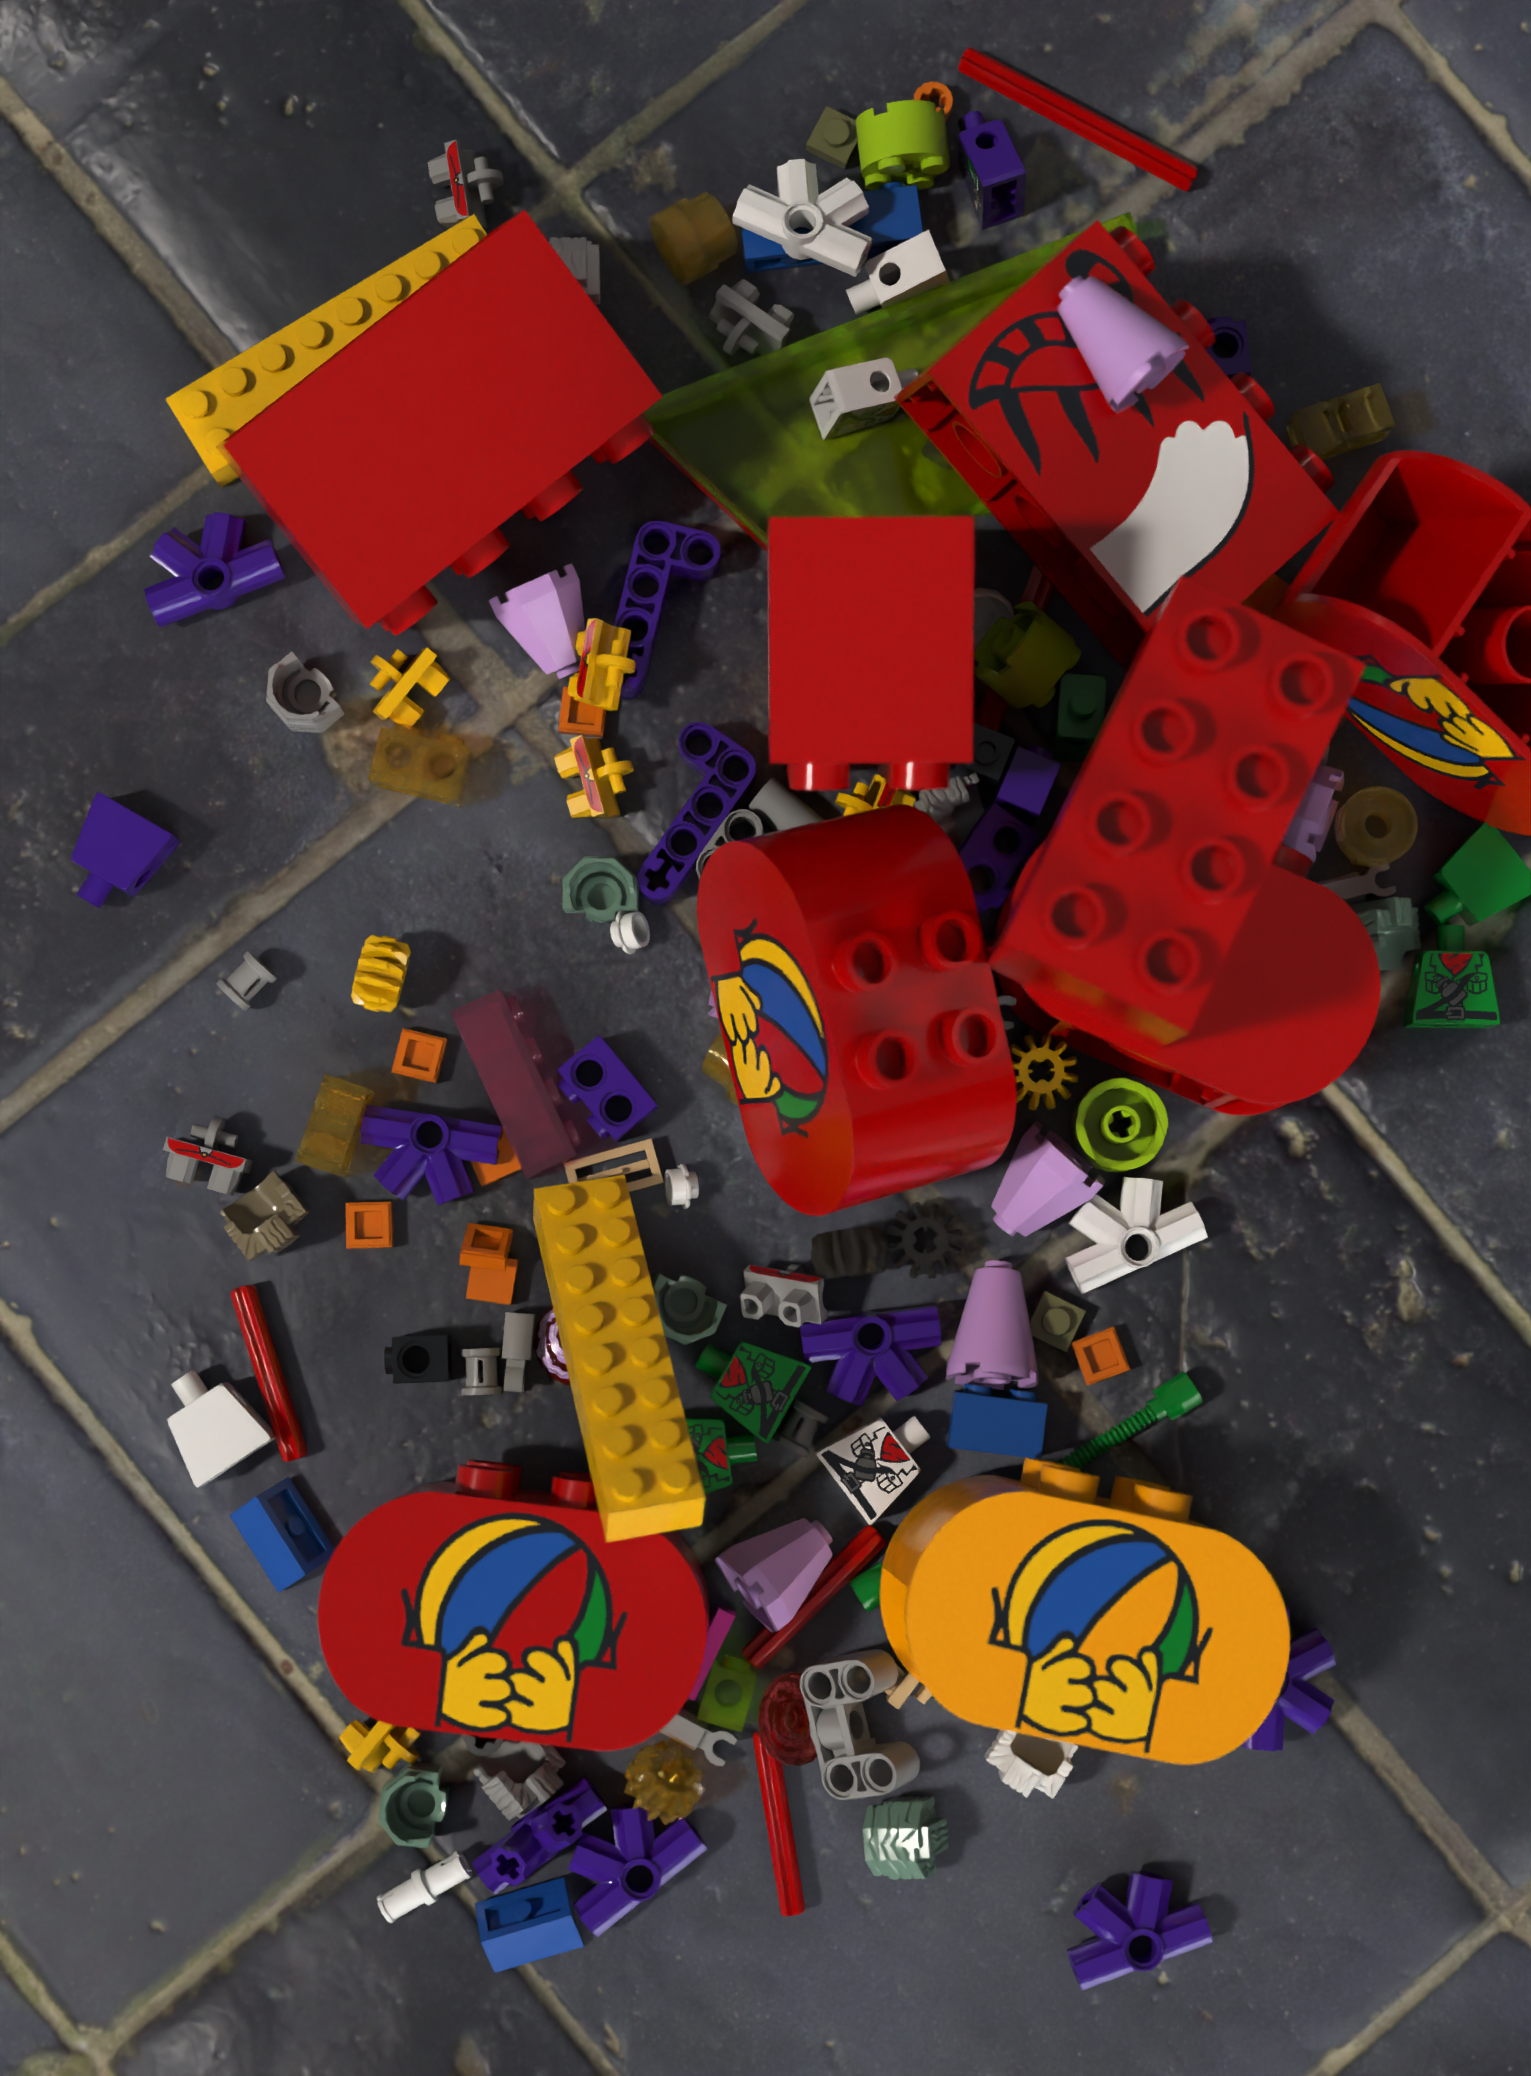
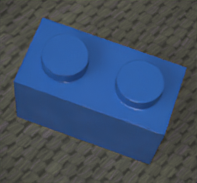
[946,1383,1048,1459]

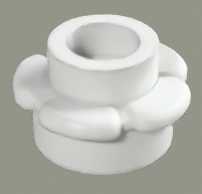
[610,910,650,954]
[664,1164,699,1209]

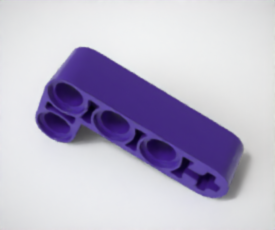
[614,521,721,699]
[637,722,756,905]

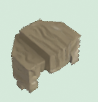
[220,1170,310,1261]

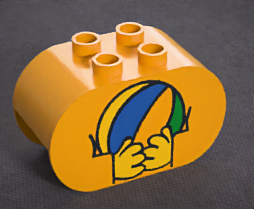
[879,1457,1290,1765]

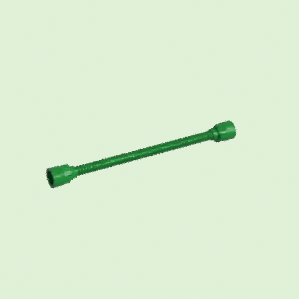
[849,1371,1203,1613]

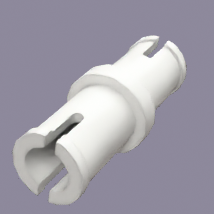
[377,1850,472,1923]

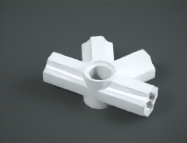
[732,159,872,277]
[1065,1177,1208,1294]

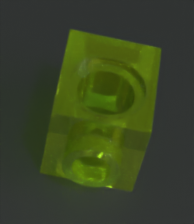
[697,1655,757,1732]

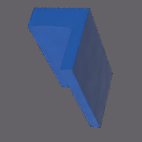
[229,1476,335,1593]
[475,1877,584,1973]

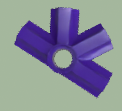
[144,512,286,628]
[360,1104,503,1206]
[800,1305,942,1406]
[1240,1608,1336,1751]
[472,1775,608,1895]
[568,1801,708,1937]
[1066,1870,1213,1990]

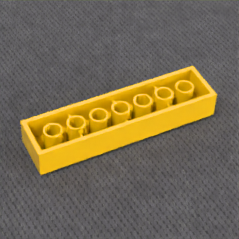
[165,214,487,488]
[533,1175,705,1542]

